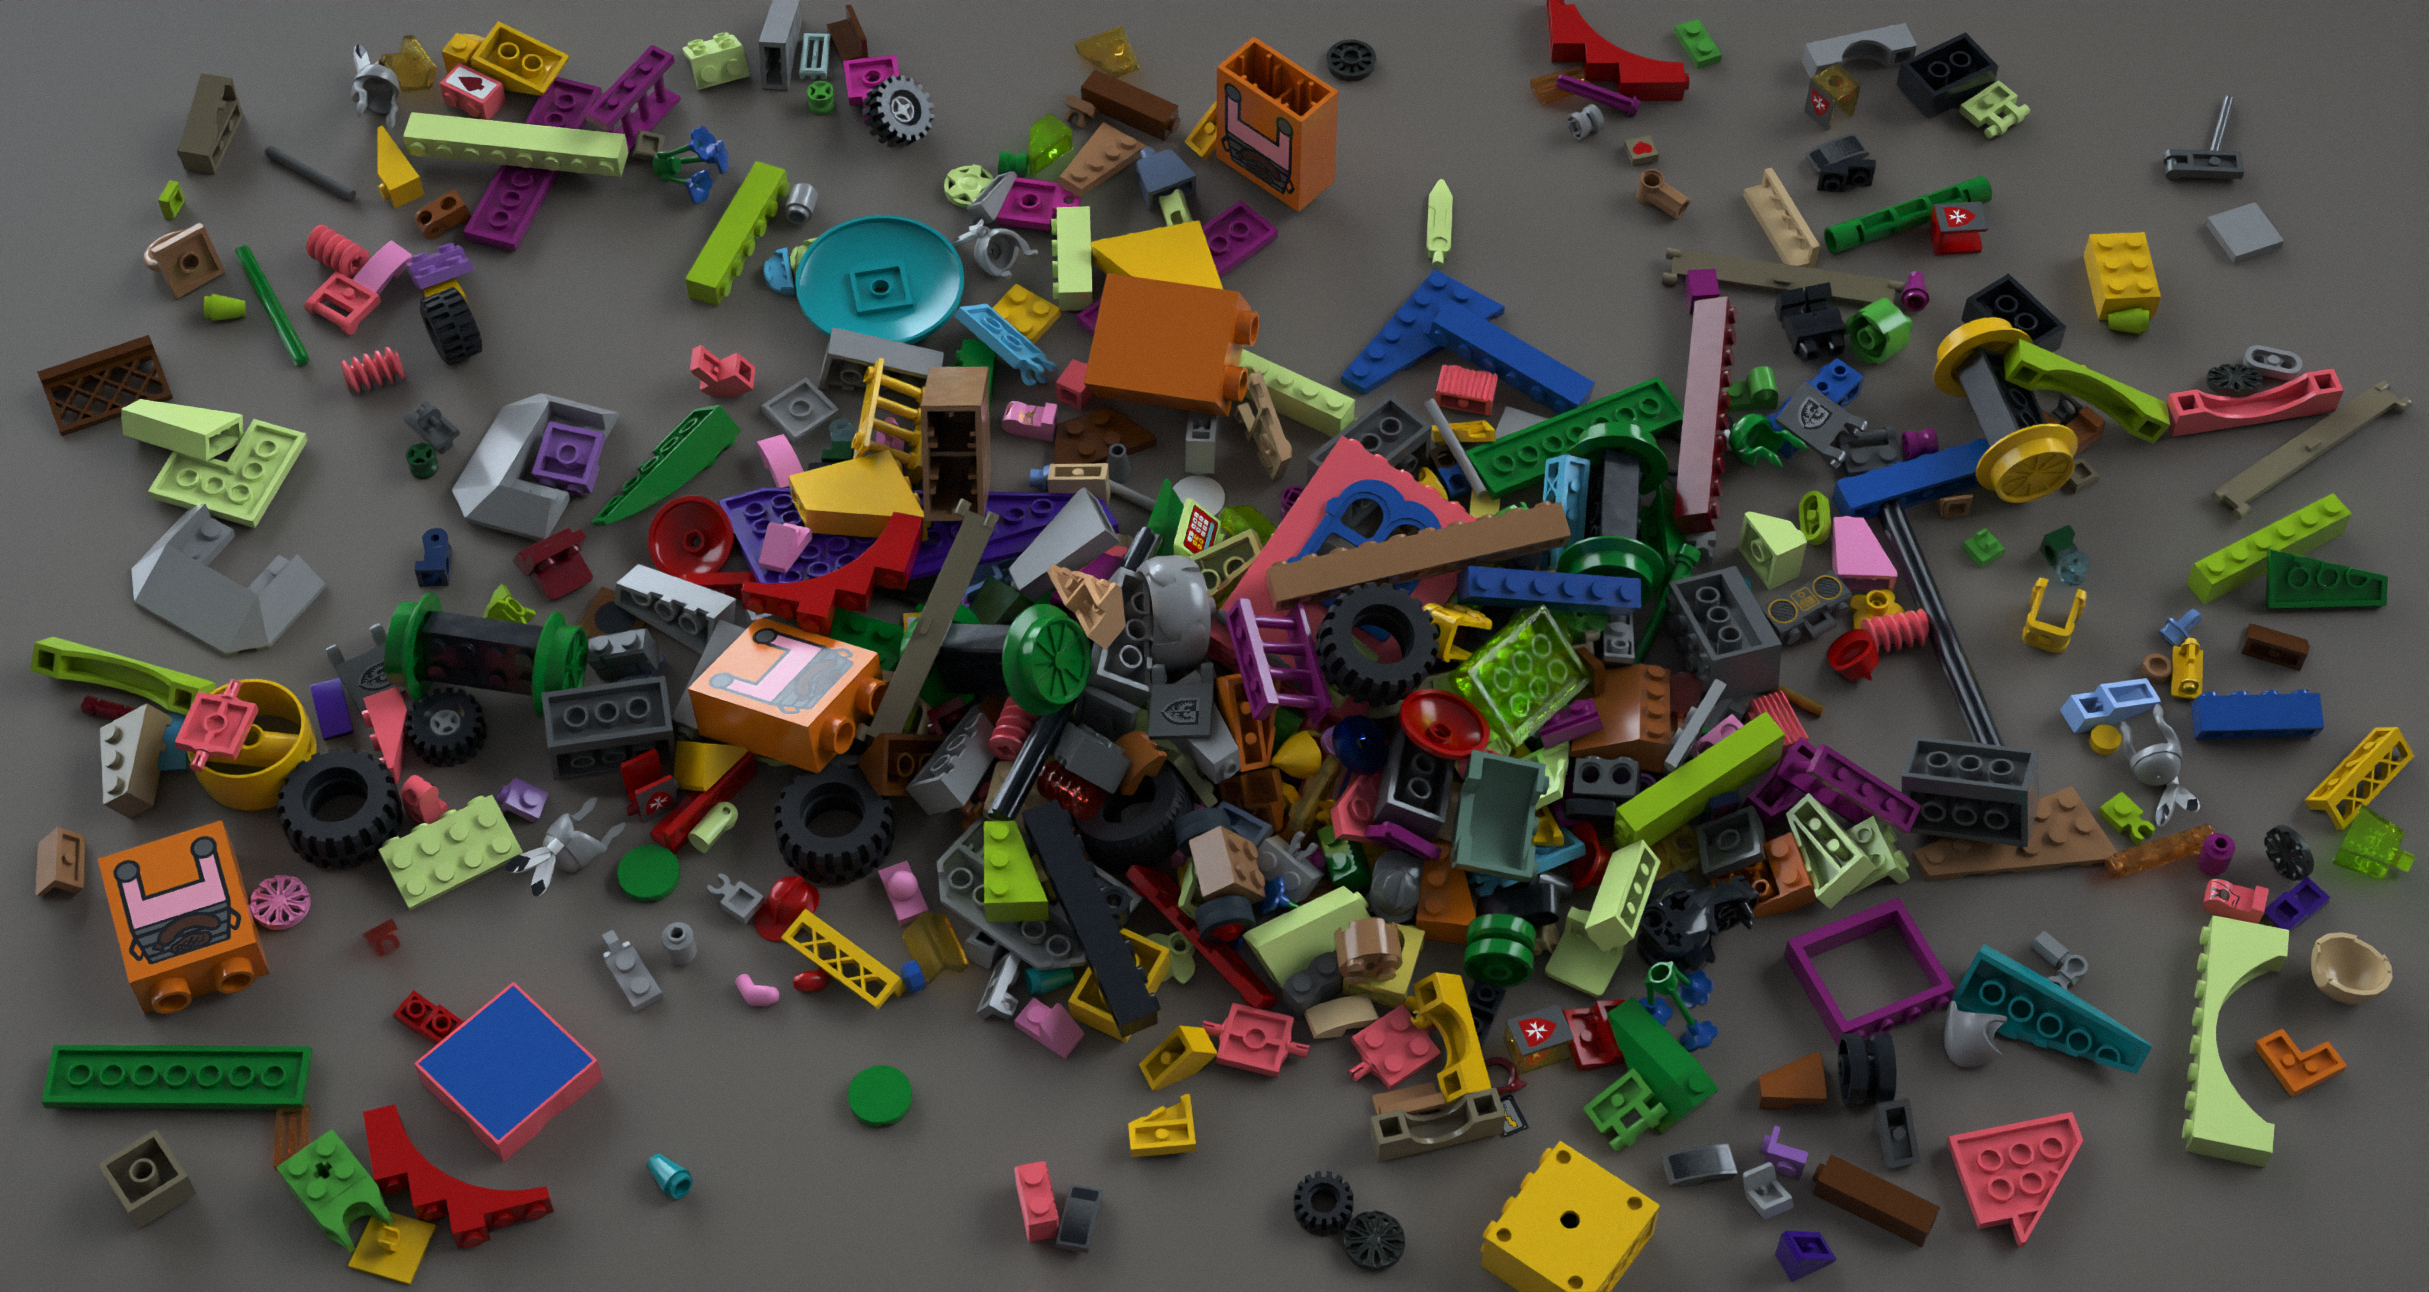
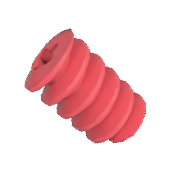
[306,224,369,279]
[341,347,405,393]
[1861,609,1929,654]
[987,696,1039,761]

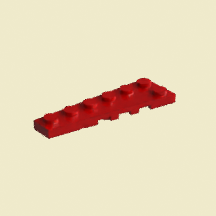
[1125,865,1278,1009]

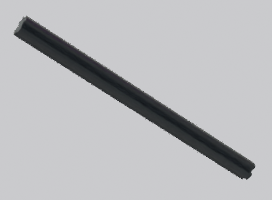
[1877,500,2005,746]
[988,527,1163,821]

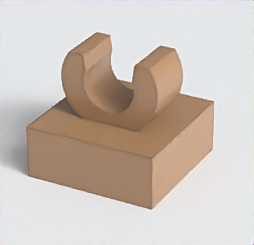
[1064,94,1099,128]

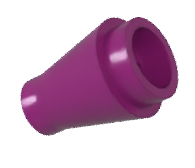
[1901,271,1930,312]

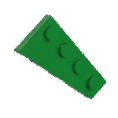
[2266,548,2388,608]

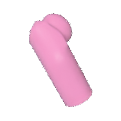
[734,974,780,1006]

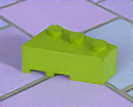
[984,821,1049,922]

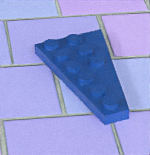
[1340,269,1505,395]

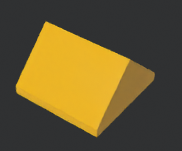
[674,741,748,792]

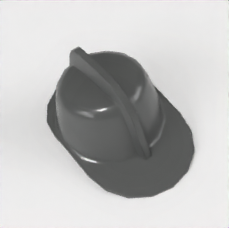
[1370,850,1421,924]

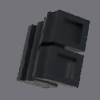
[1774,282,1846,361]

